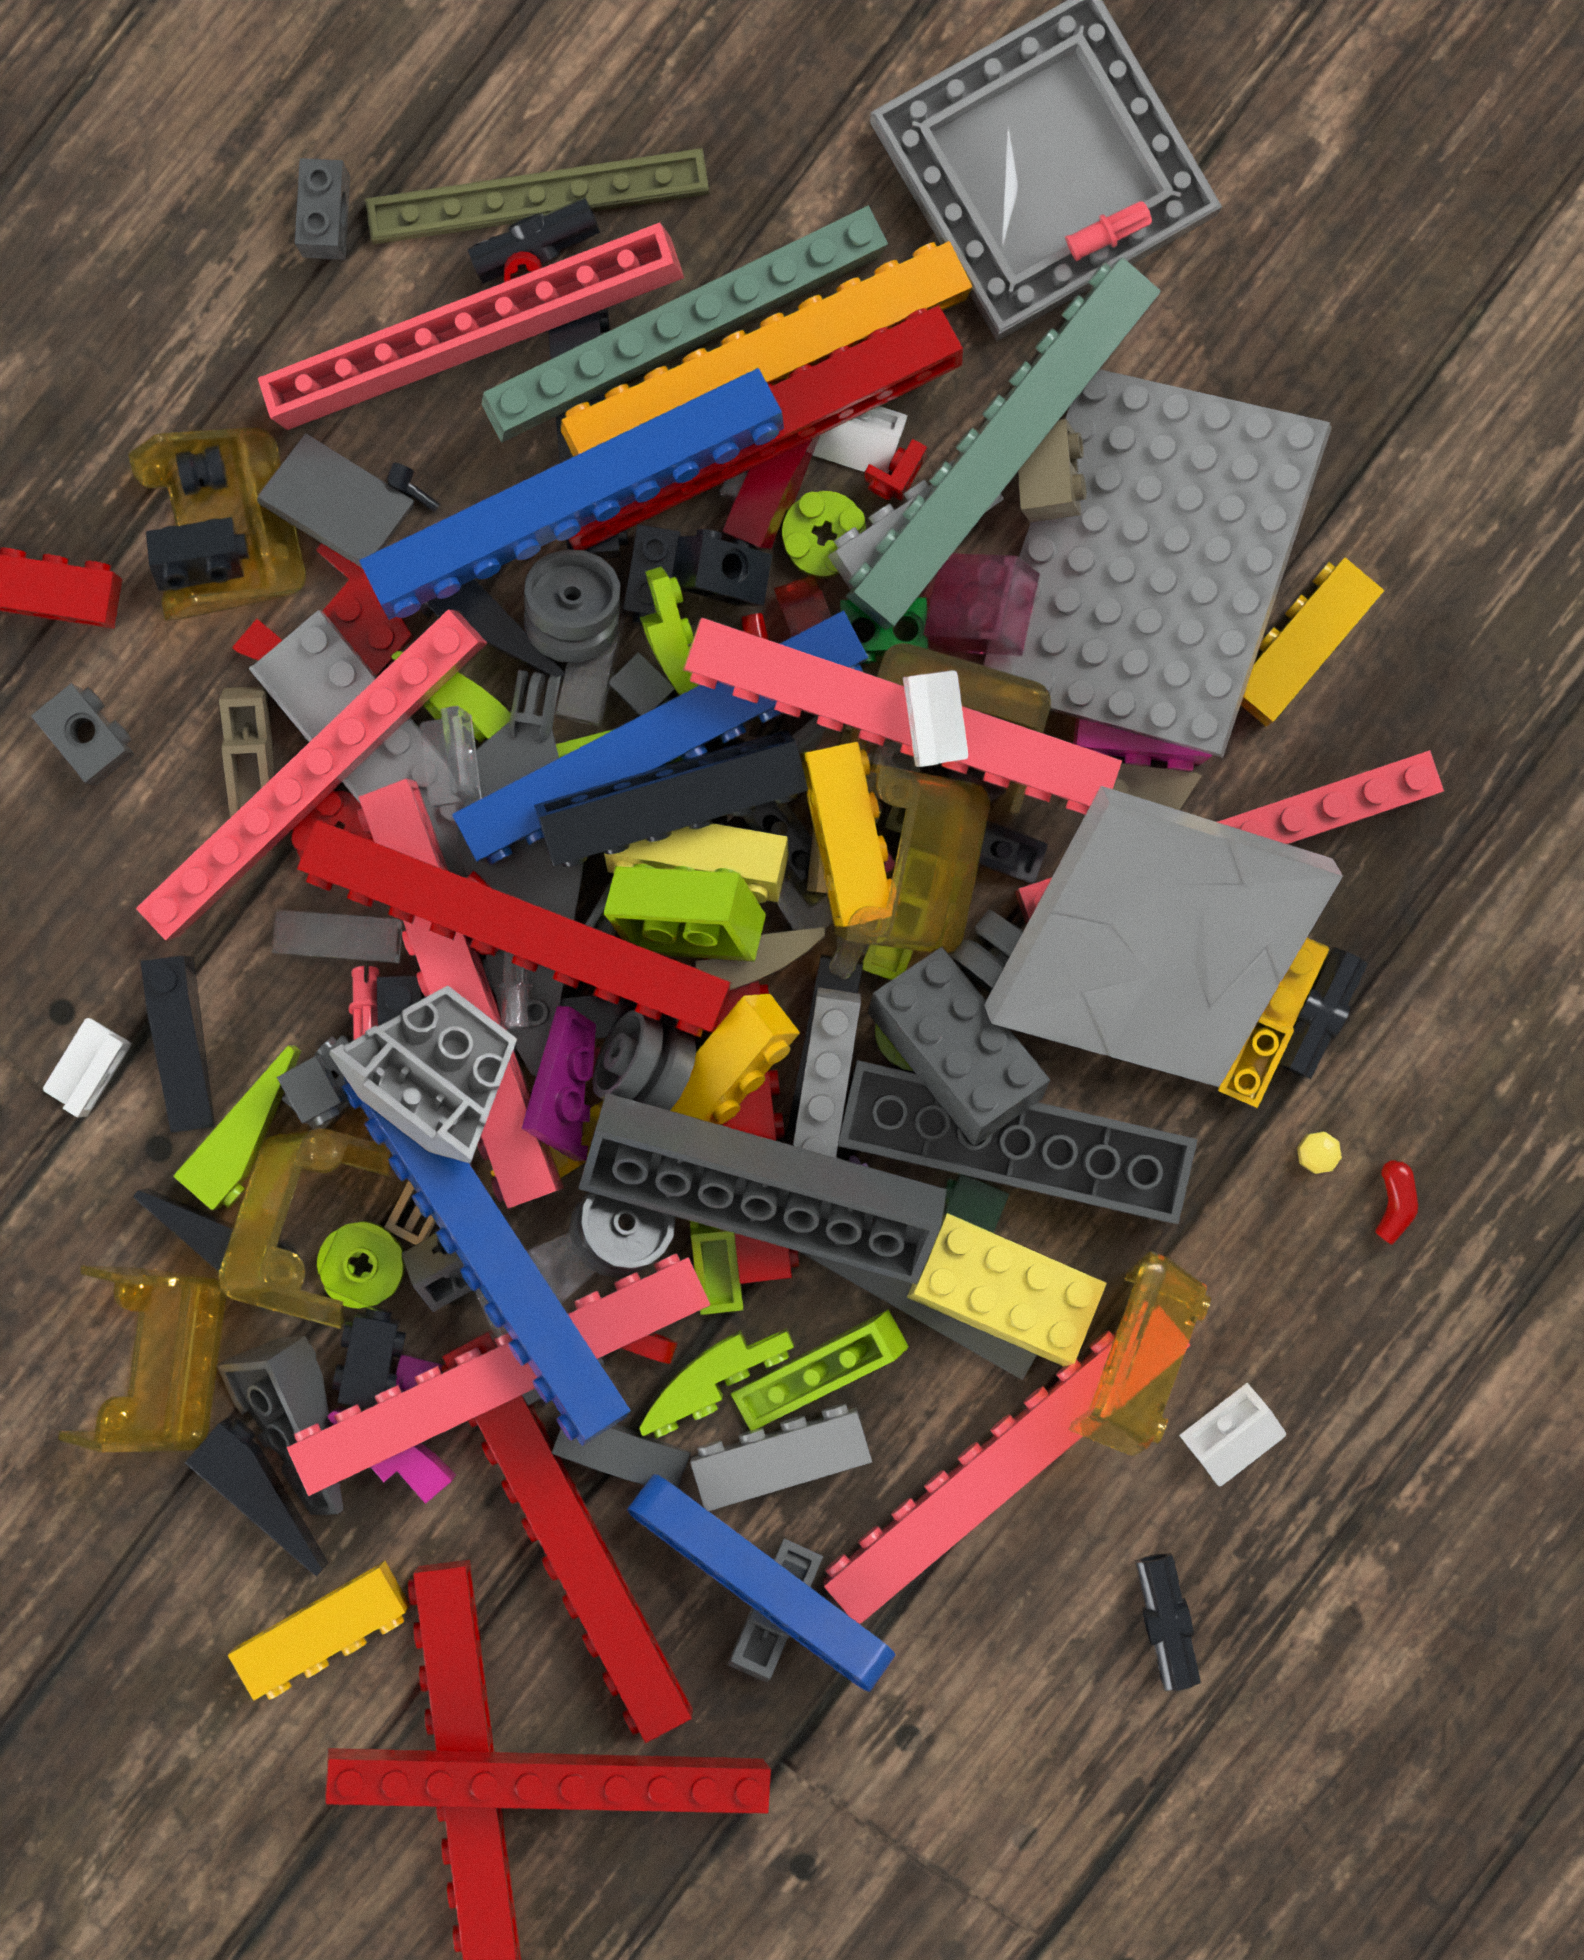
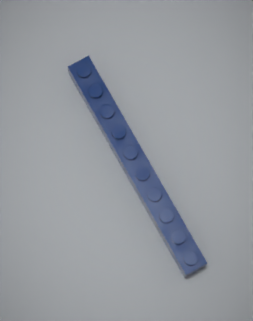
[359,368,784,620]
[452,611,868,865]
[341,1077,631,1446]

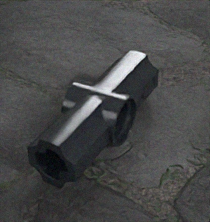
[468,197,600,284]
[1279,947,1368,1079]
[1135,1553,1201,1691]

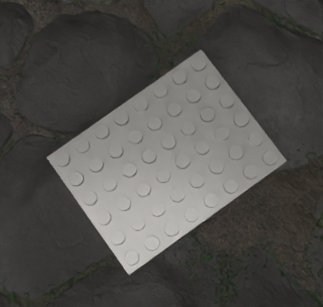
[976,369,1332,758]

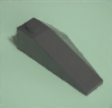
[216,1336,343,1515]

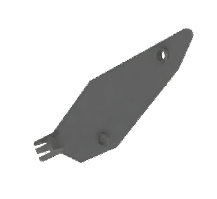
[457,670,584,1077]

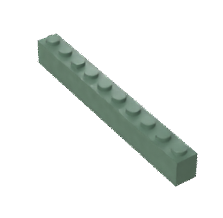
[481,205,888,443]
[845,257,1161,630]

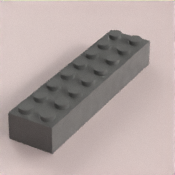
[838,1060,1198,1224]
[578,1093,947,1284]

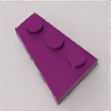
[521,1006,596,1161]

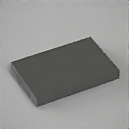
[257,433,414,568]

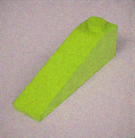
[173,1045,301,1210]
[731,1309,909,1431]

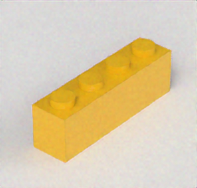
[1241,557,1385,727]
[799,742,897,927]
[670,994,800,1125]
[228,1561,410,1701]

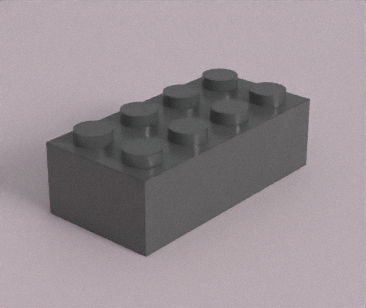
[867,947,1050,1146]

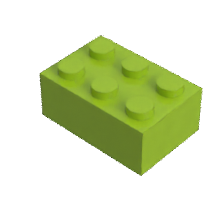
[604,864,766,962]

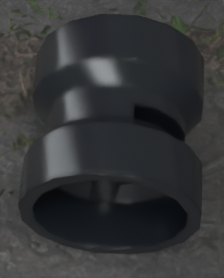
[176,445,228,496]

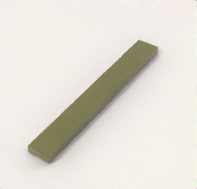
[365,148,709,245]

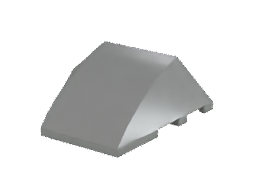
[329,985,517,1163]

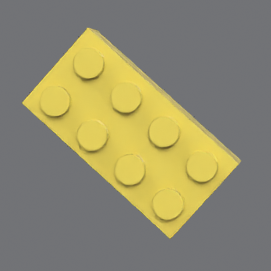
[907,1213,1107,1367]

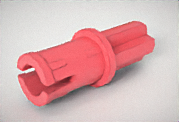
[1065,201,1152,262]
[349,966,380,1040]

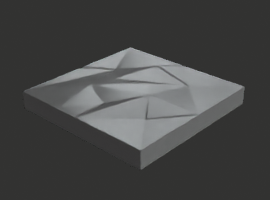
[870,0,1222,342]
[984,786,1343,1087]

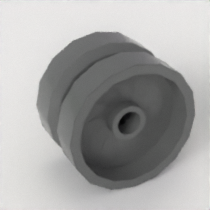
[524,549,620,663]
[950,909,1023,993]
[592,1010,696,1111]
[569,1192,675,1278]

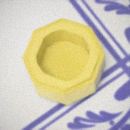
[1297,1131,1342,1174]

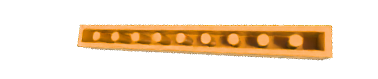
[561,241,972,457]

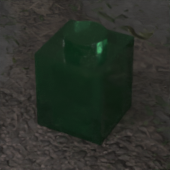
[943,1174,1009,1233]

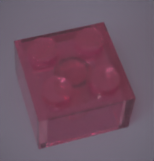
[923,553,1040,656]

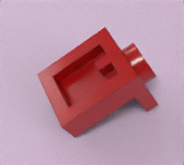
[864,439,927,501]

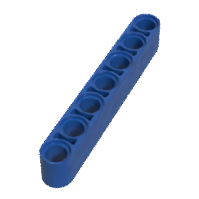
[627,1474,896,1692]

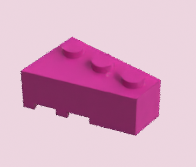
[1073,718,1212,772]

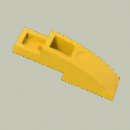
[1218,938,1329,1108]

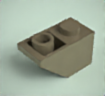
[1018,419,1087,523]

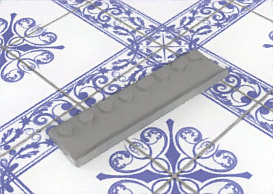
[249,610,466,878]

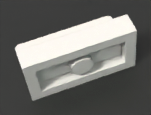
[813,406,908,474]
[903,671,968,767]
[43,1018,132,1117]
[1179,1383,1286,1486]

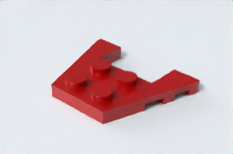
[232,543,413,677]

